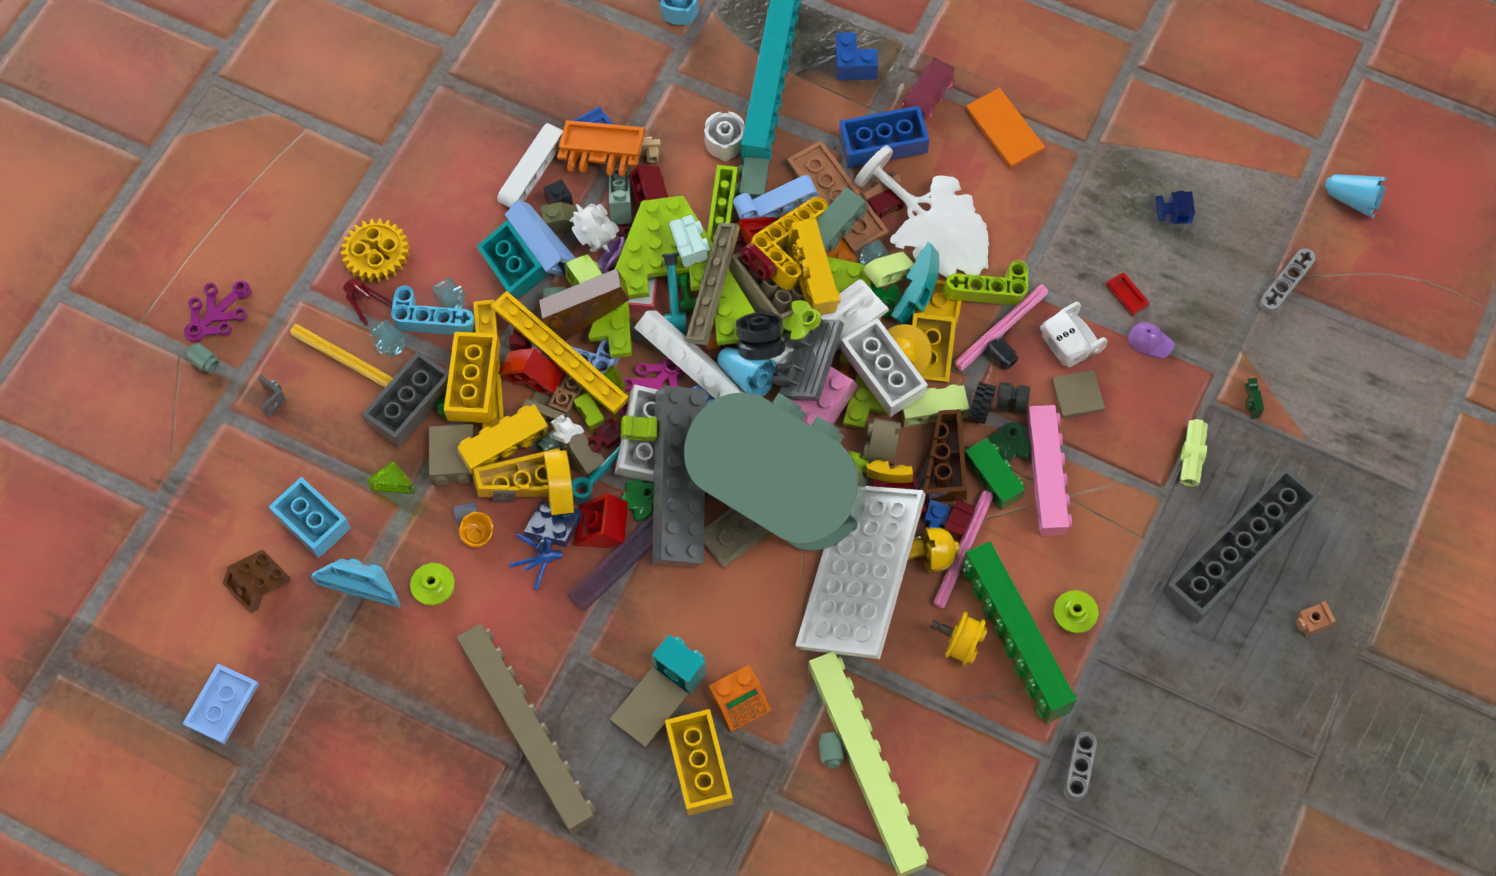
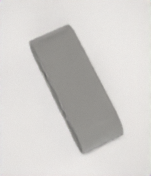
[1064,732,1097,803]

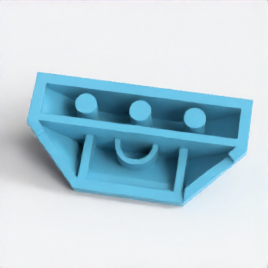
[311,558,401,608]

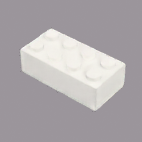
[841,318,928,417]
[615,385,658,483]

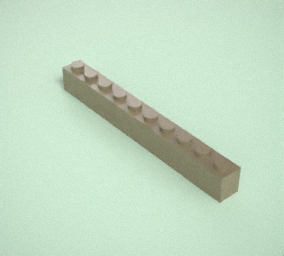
[457,623,596,835]

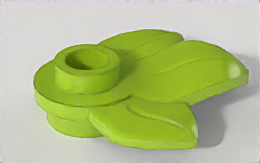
[783,300,822,340]

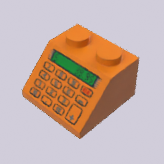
[709,665,771,732]

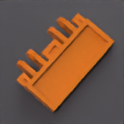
[557,120,646,176]

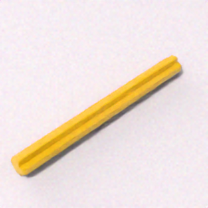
[290,324,393,387]

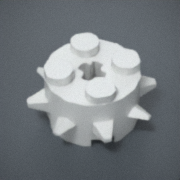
[570,204,619,253]

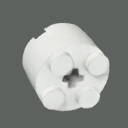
[704,111,745,161]

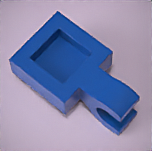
[923,499,951,528]

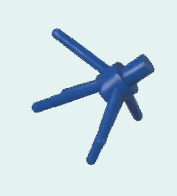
[509,534,562,590]

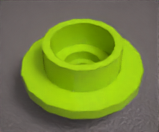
[410,563,455,606]
[1053,590,1099,634]

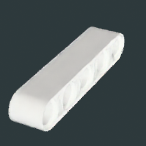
[497,123,563,208]

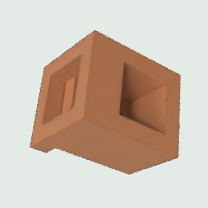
[1296,601,1336,637]

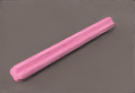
[954,284,1048,371]
[934,490,993,609]

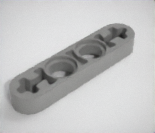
[1260,248,1315,314]

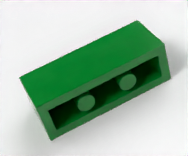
[964,438,1025,510]

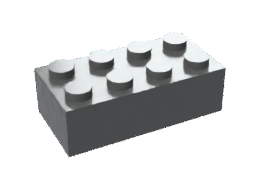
[362,351,449,448]

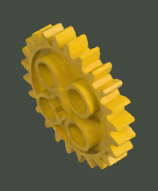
[341,218,410,283]

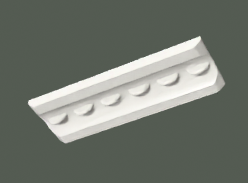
[771,279,889,387]

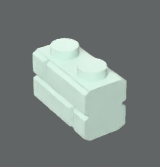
[669,215,710,267]

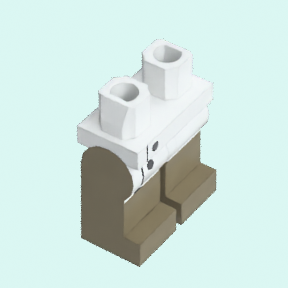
[551,415,605,474]

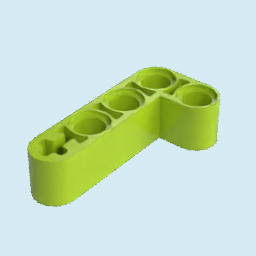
[943,260,1028,305]

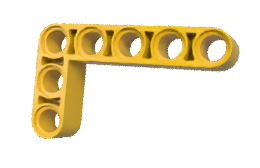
[751,197,828,290]

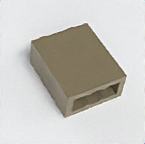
[429,424,476,485]

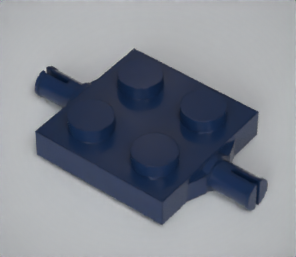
[524,501,583,555]

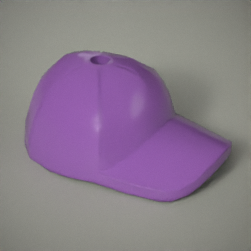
[597,236,626,274]
[1128,322,1174,359]

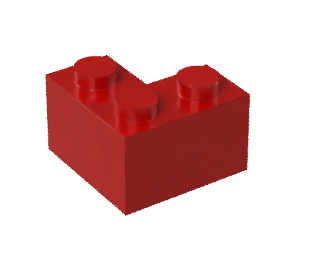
[498,348,564,395]

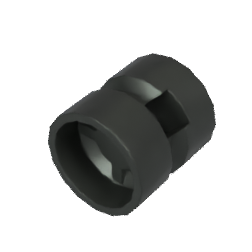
[996,382,1030,414]

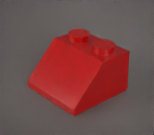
[575,493,628,548]

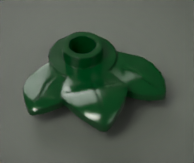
[989,422,1031,462]

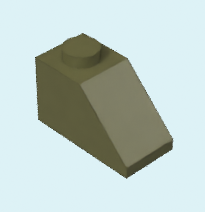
[540,202,583,234]

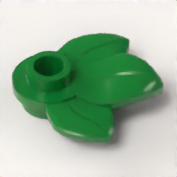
[871,283,902,318]
[620,479,654,522]

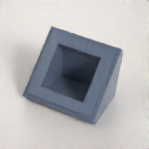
[454,501,478,528]

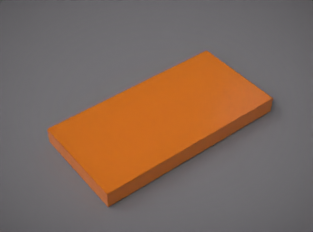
[965,88,1045,169]

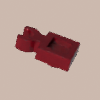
[587,418,621,453]

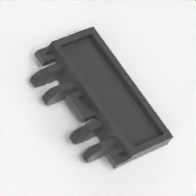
[772,319,844,401]

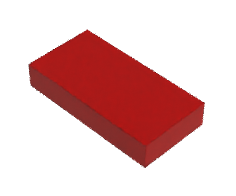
[1106,272,1150,316]

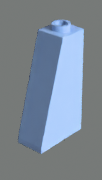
[505,200,576,277]

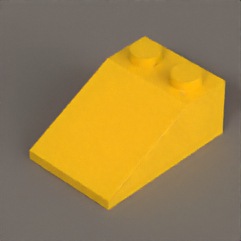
[912,313,957,382]

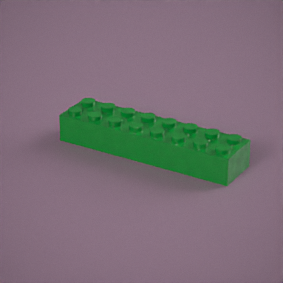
[961,541,1077,724]

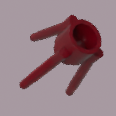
[343,278,393,325]

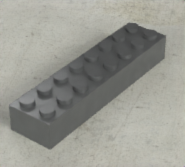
[652,385,706,568]
[1164,467,1320,624]

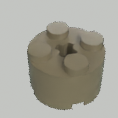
[863,418,901,466]

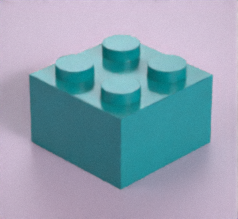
[652,635,707,695]

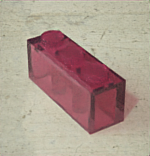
[902,57,955,121]

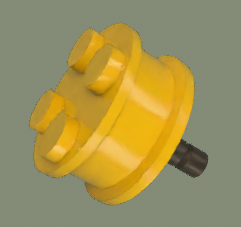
[929,611,987,666]

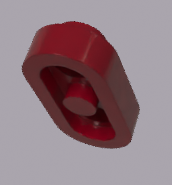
[740,243,777,281]

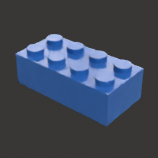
[839,106,929,168]

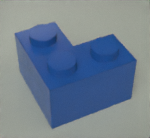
[835,32,878,80]

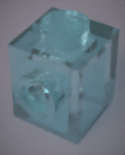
[859,239,890,265]
[432,277,466,309]
[370,319,406,358]

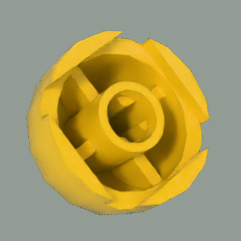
[922,527,959,573]

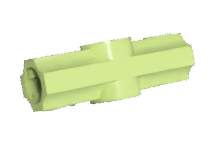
[1180,419,1208,487]

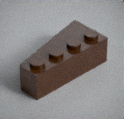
[539,269,629,341]
[923,409,967,503]

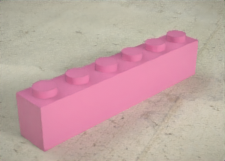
[1027,405,1072,536]

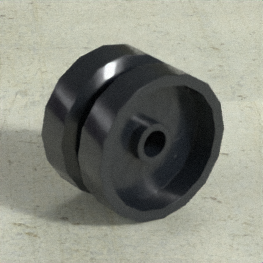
[736,312,785,360]

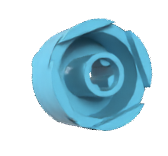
[659,0,699,25]

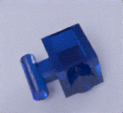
[1155,190,1195,224]

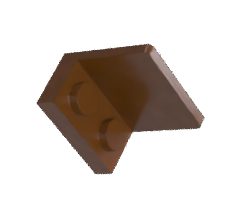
[223,550,291,613]

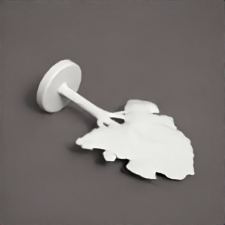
[854,145,989,278]

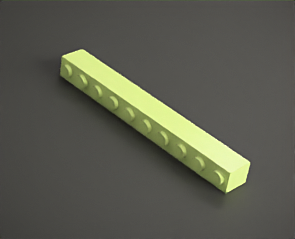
[809,652,929,876]

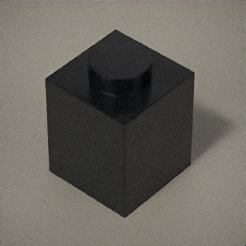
[543,179,573,205]

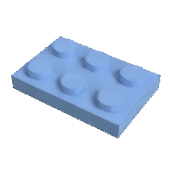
[183,664,259,745]

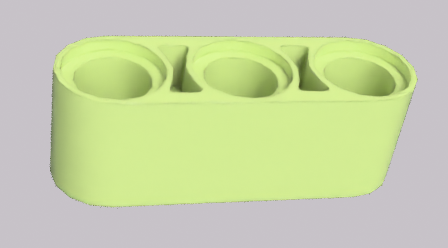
[863,252,914,288]

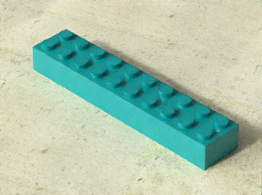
[741,0,802,165]

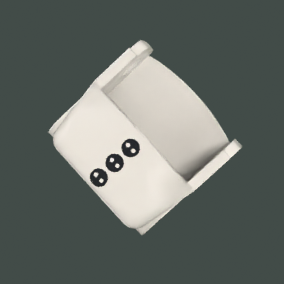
[1040,301,1108,367]

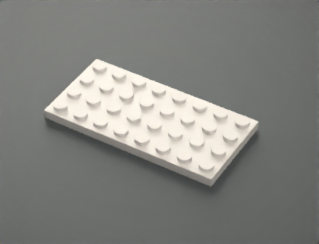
[795,486,926,659]

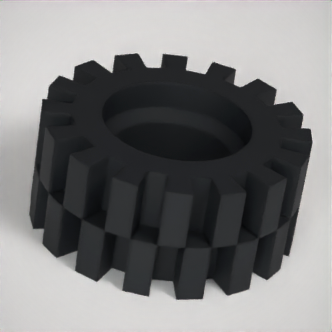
[968,382,996,424]

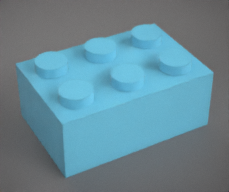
[269,477,351,559]

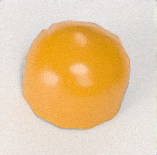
[459,512,494,548]

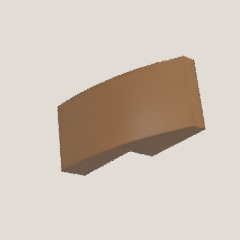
[548,374,584,414]

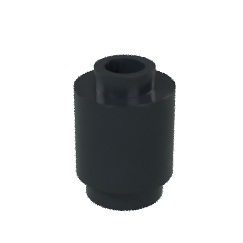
[987,338,1019,370]

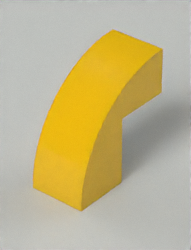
[544,450,574,515]

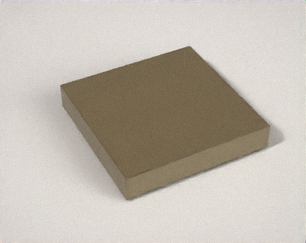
[1051,370,1105,419]

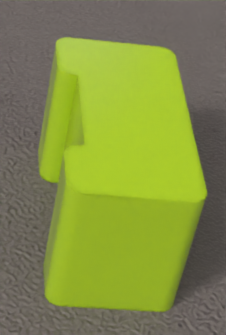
[574,393,604,434]
[621,415,657,442]

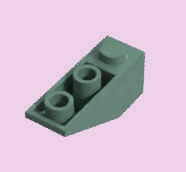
[609,169,632,224]

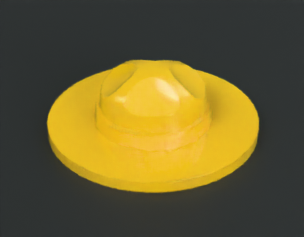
[887,324,932,375]

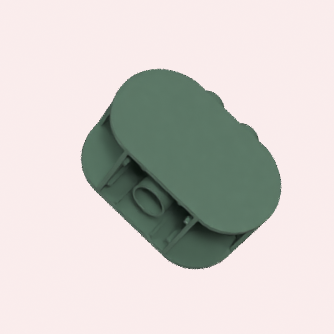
[684,392,866,551]

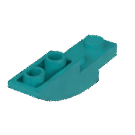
[891,242,939,325]

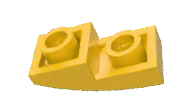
[866,460,913,483]

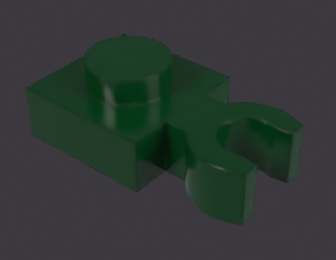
[1245,378,1264,419]

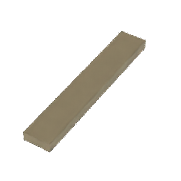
[685,223,740,345]

